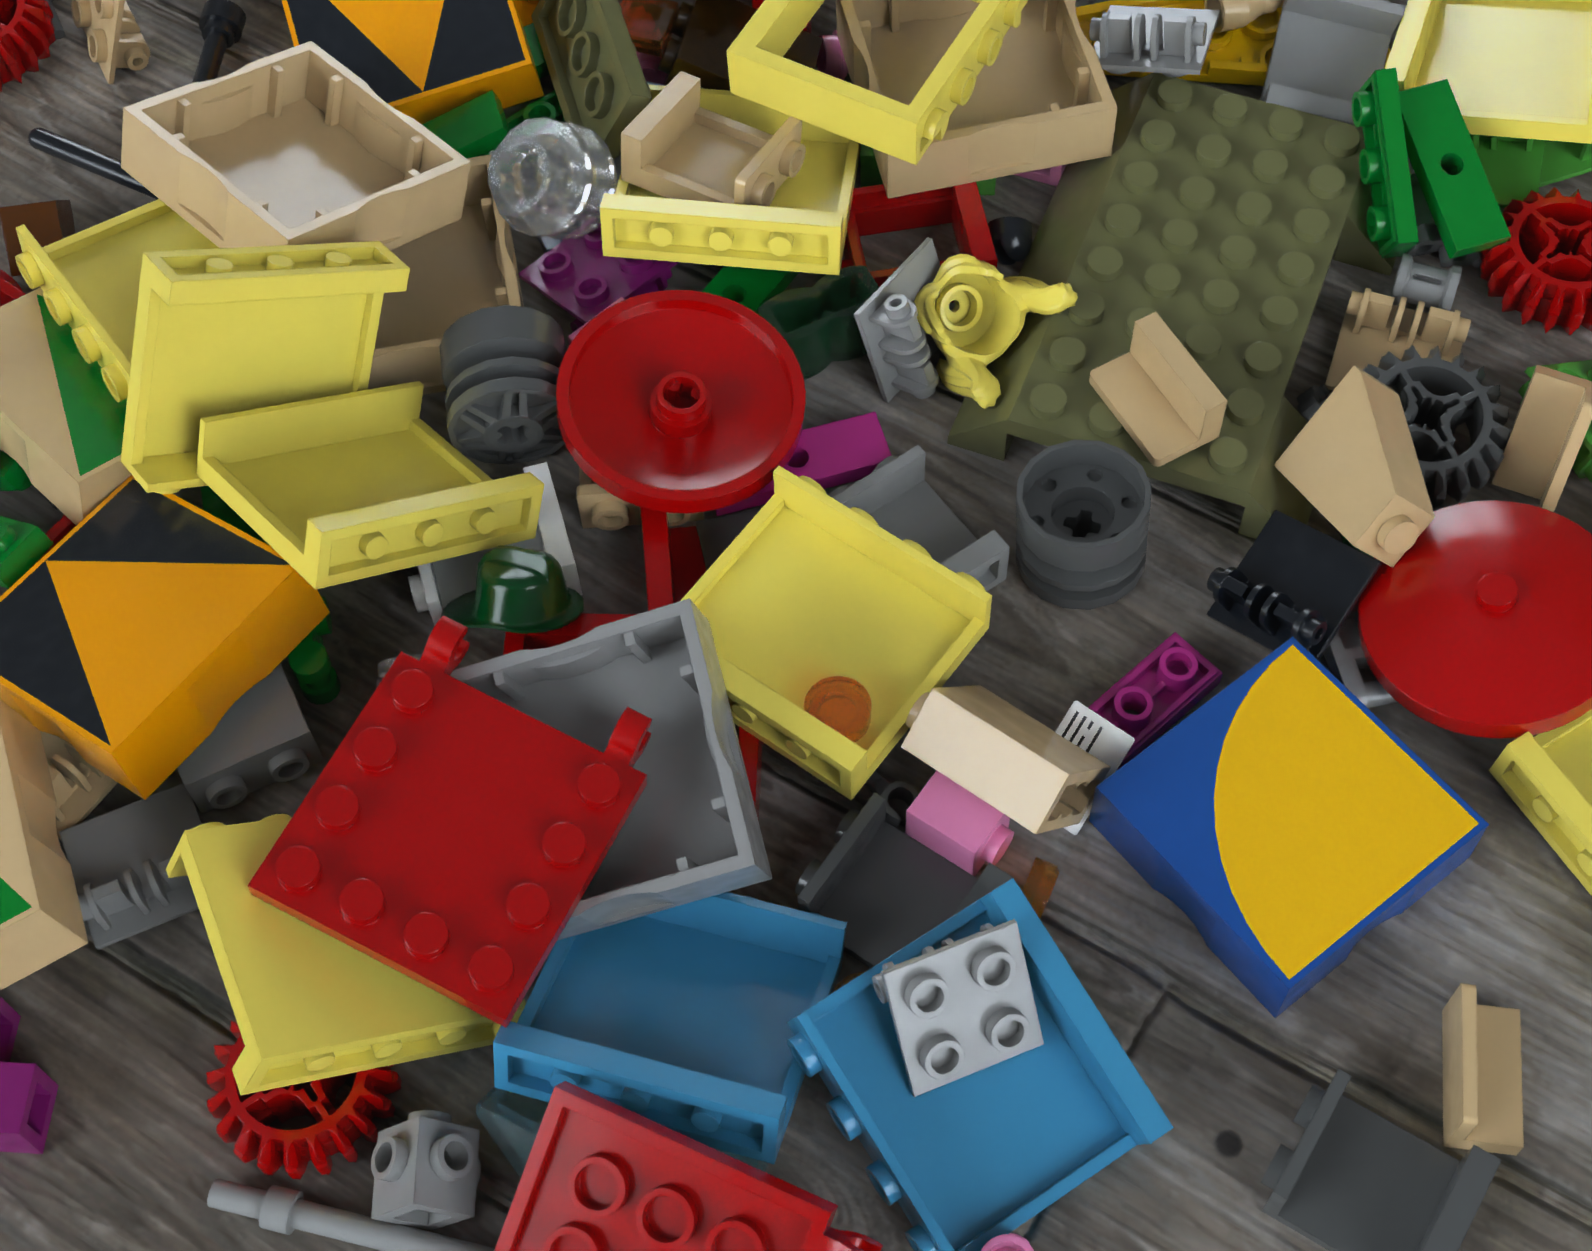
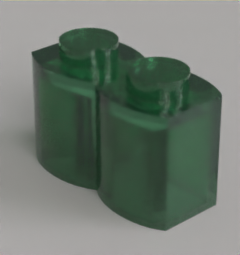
[758,265,879,380]

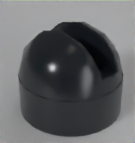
[988,216,1032,265]

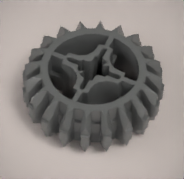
[1363,345,1510,509]

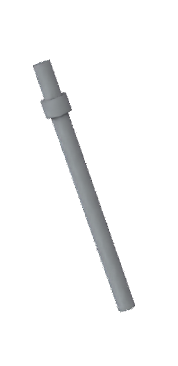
[207,1178,495,1251]

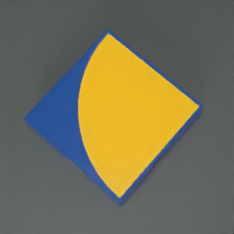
[1089,637,1489,1018]

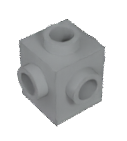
[371,1110,481,1231]

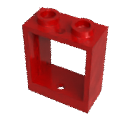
[840,182,998,310]

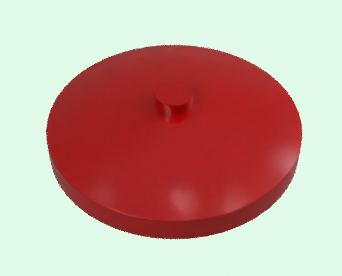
[556,290,806,513]
[1358,500,1592,738]

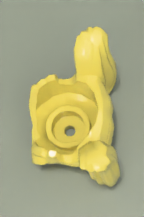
[914,254,1078,409]

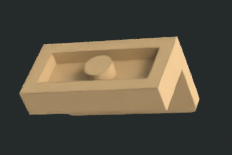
[1089,312,1228,467]
[1492,365,1592,512]
[1442,983,1524,1156]

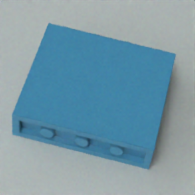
[787,878,1174,1251]
[493,892,847,1164]

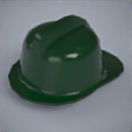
[441,546,584,634]

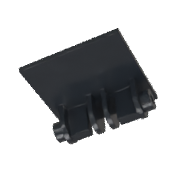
[1207,510,1382,661]

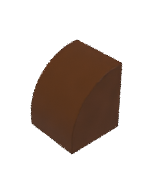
[0,200,75,277]

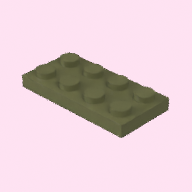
[531,0,652,177]

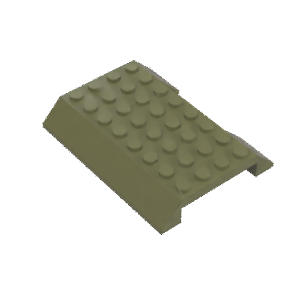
[947,73,1412,539]

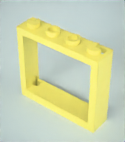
[726,0,1028,165]

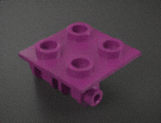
[518,214,678,332]

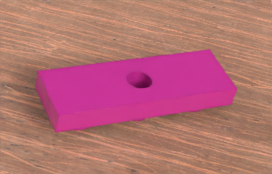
[715,412,892,516]
[1088,632,1223,770]

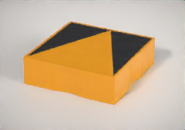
[281,0,545,124]
[0,474,330,800]

